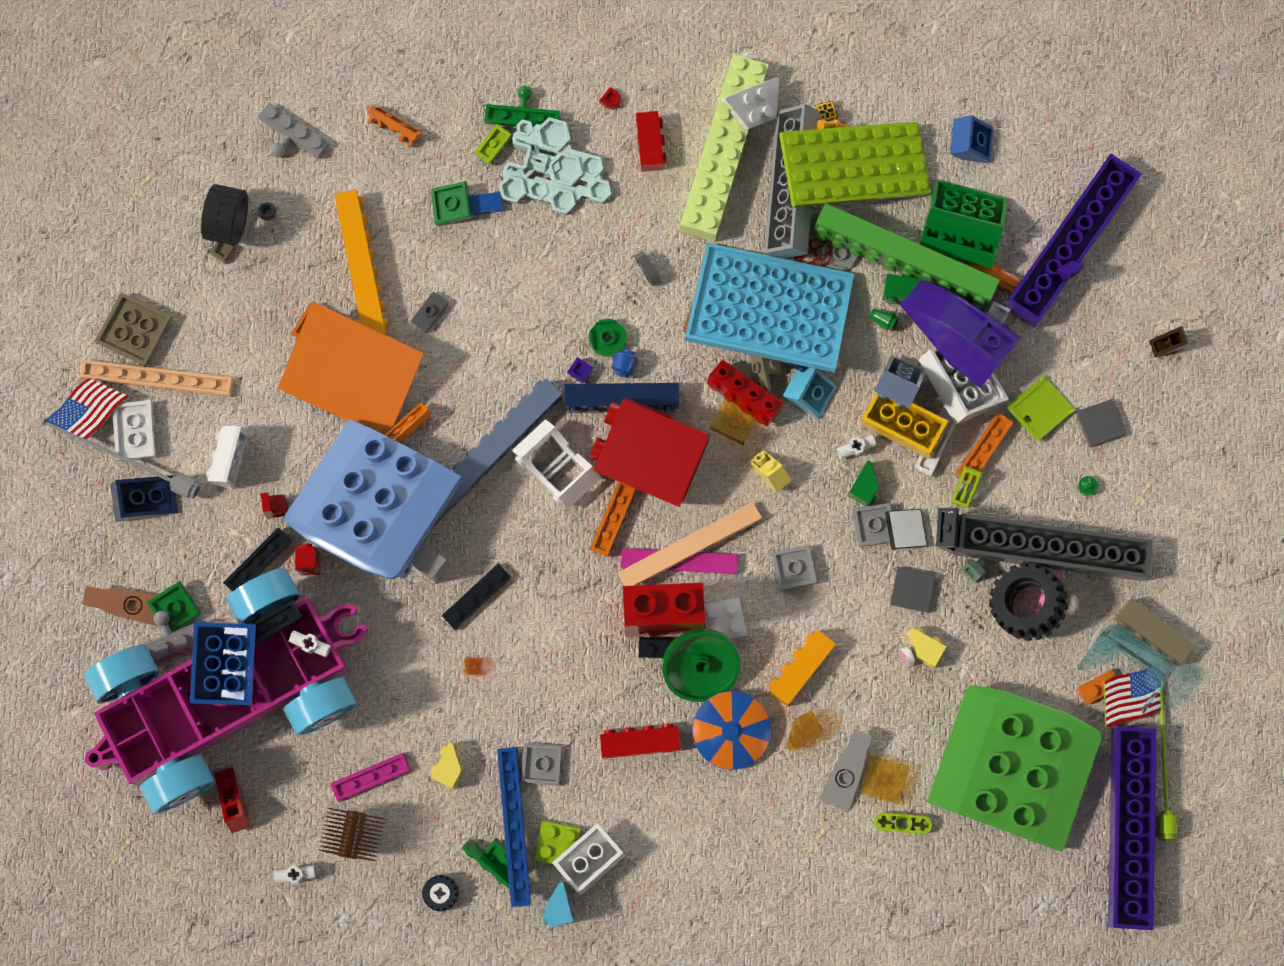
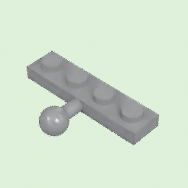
[258,103,330,159]
[140,611,206,661]

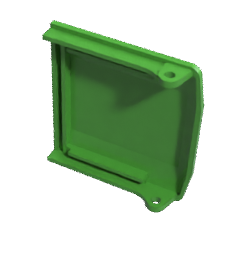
[927,685,1102,852]

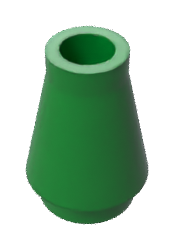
[869,308,899,331]

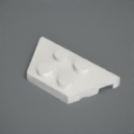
[721,77,779,130]

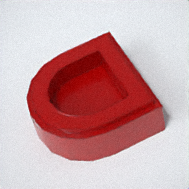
[599,87,621,110]

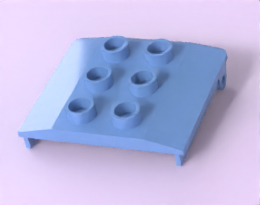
[285,419,462,580]

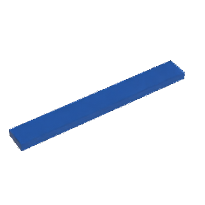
[497,747,531,908]

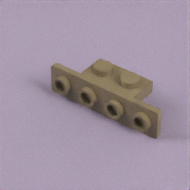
[750,355,783,393]

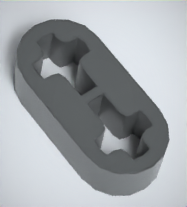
[634,251,660,286]

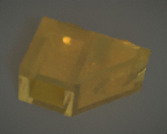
[786,710,823,752]

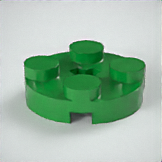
[589,319,627,357]

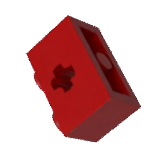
[295,543,321,576]

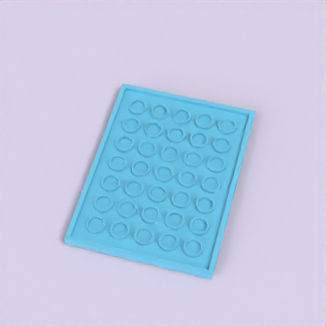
[685,243,854,373]

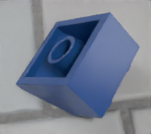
[950,115,994,163]

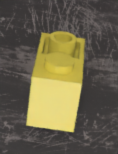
[749,450,791,493]
[908,627,946,669]
[430,742,463,789]

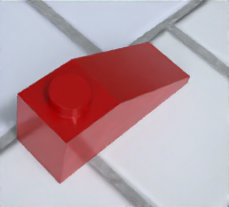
[214,767,251,833]

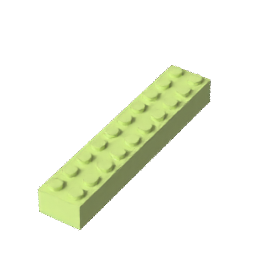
[680,54,769,241]

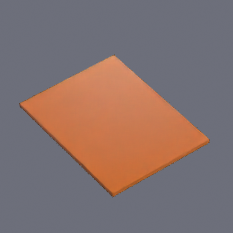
[278,301,425,435]

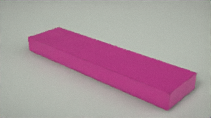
[330,753,411,802]

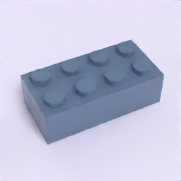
[875,355,925,408]

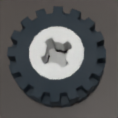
[422,875,459,911]

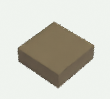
[209,242,236,264]

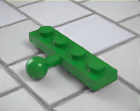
[484,85,560,127]

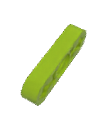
[874,813,932,834]

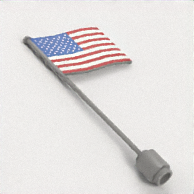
[41,378,200,499]

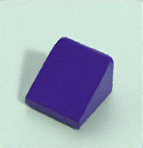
[1057,261,1084,281]

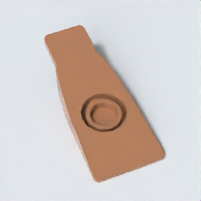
[82,586,158,626]

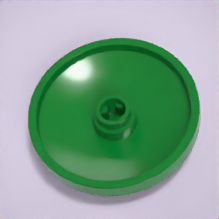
[662,629,741,702]

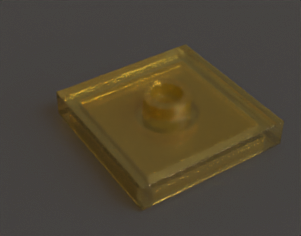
[709,399,756,446]
[860,755,909,805]

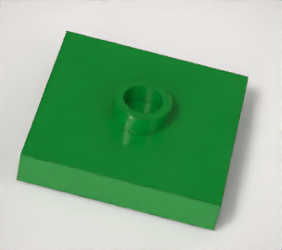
[431,181,472,226]
[147,581,201,632]

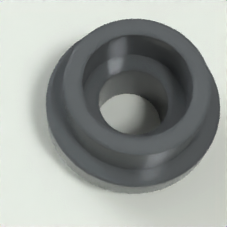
[257,202,277,221]

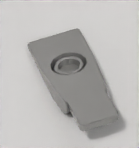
[820,730,872,811]

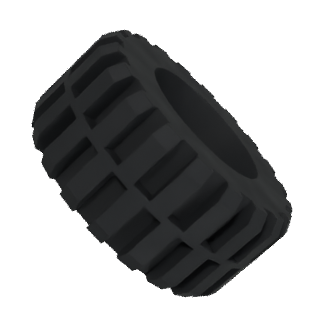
[989,563,1068,641]

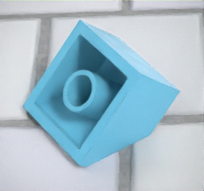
[783,366,837,419]
[542,882,574,928]

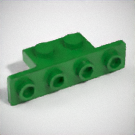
[462,838,509,889]

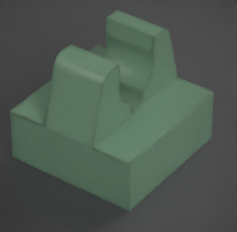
[960,558,986,583]

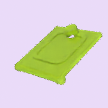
[1006,375,1075,442]

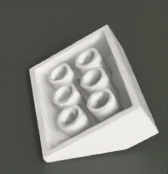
[919,347,1008,425]

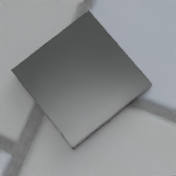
[1075,399,1126,447]
[890,567,936,613]

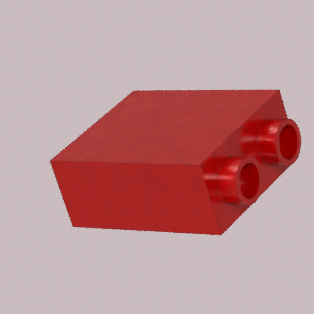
[589,398,712,507]
[623,582,705,637]

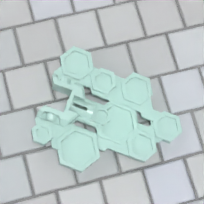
[499,117,612,215]

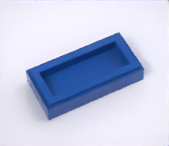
[469,192,503,216]

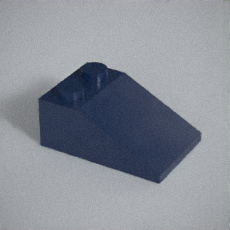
[110,475,178,522]

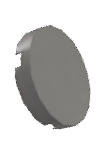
[821,241,858,271]

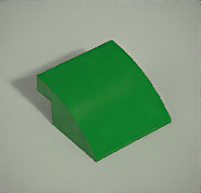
[920,179,1008,268]

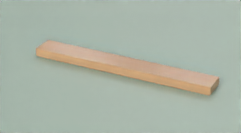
[80,359,234,397]
[618,502,762,586]

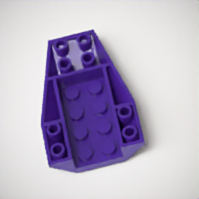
[900,280,1022,388]

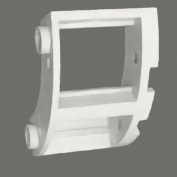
[512,419,601,509]

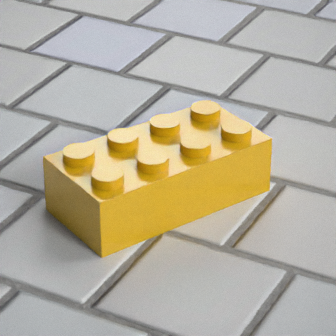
[862,392,948,460]

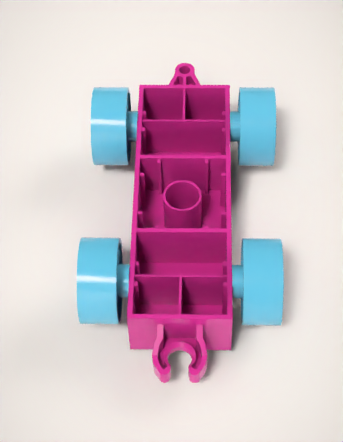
[84,568,368,815]

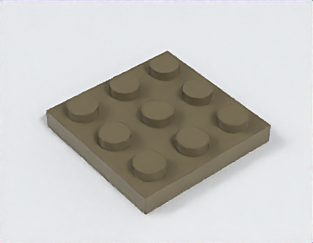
[94,292,173,367]

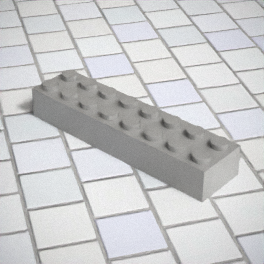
[764,104,820,259]

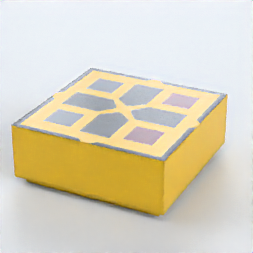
[815,100,838,121]

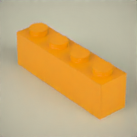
[768,629,836,707]

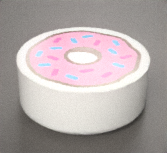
[899,647,915,667]

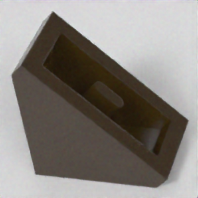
[1149,326,1189,358]

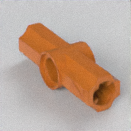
[964,261,1020,294]

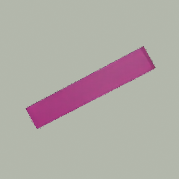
[621,548,737,575]

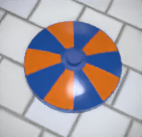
[693,691,771,770]

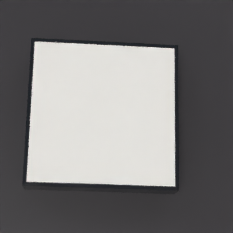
[885,509,927,550]

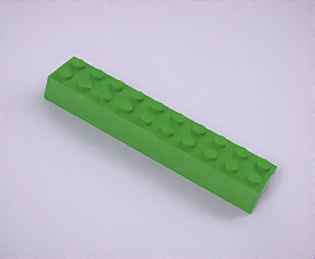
[812,203,999,310]

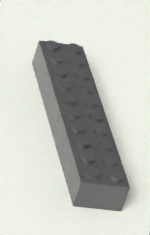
[953,513,1153,581]

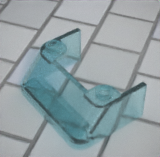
[1078,625,1174,714]

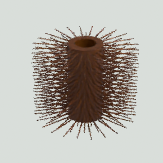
[319,808,386,861]

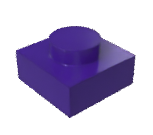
[567,357,593,384]

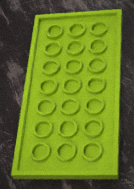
[779,121,931,207]

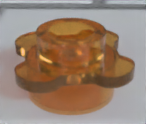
[463,656,483,676]

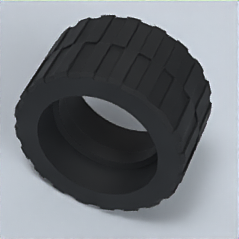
[201,184,248,246]

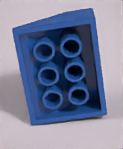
[190,621,256,705]

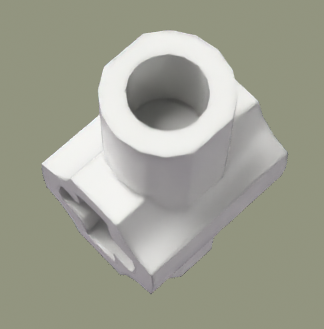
[836,434,876,460]
[289,631,331,657]
[274,865,316,884]

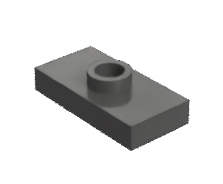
[411,291,449,333]

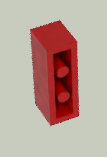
[636,111,667,172]

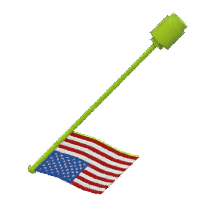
[1103,660,1178,840]

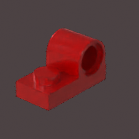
[260,492,288,519]

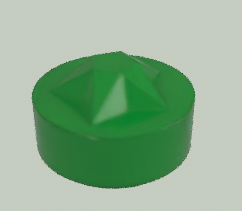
[1077,476,1098,496]

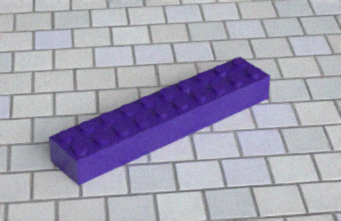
[1004,153,1142,328]
[1108,726,1157,930]

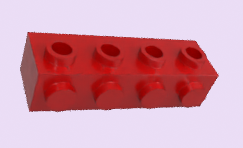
[706,359,784,427]

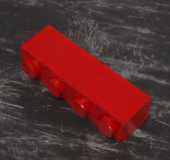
[600,723,680,759]

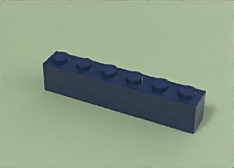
[564,383,679,413]

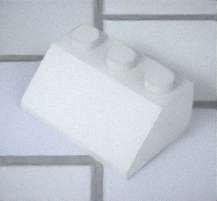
[206,426,248,489]
[552,823,625,895]

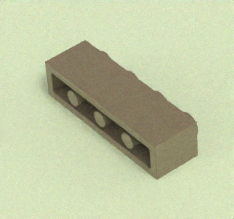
[1114,599,1195,666]

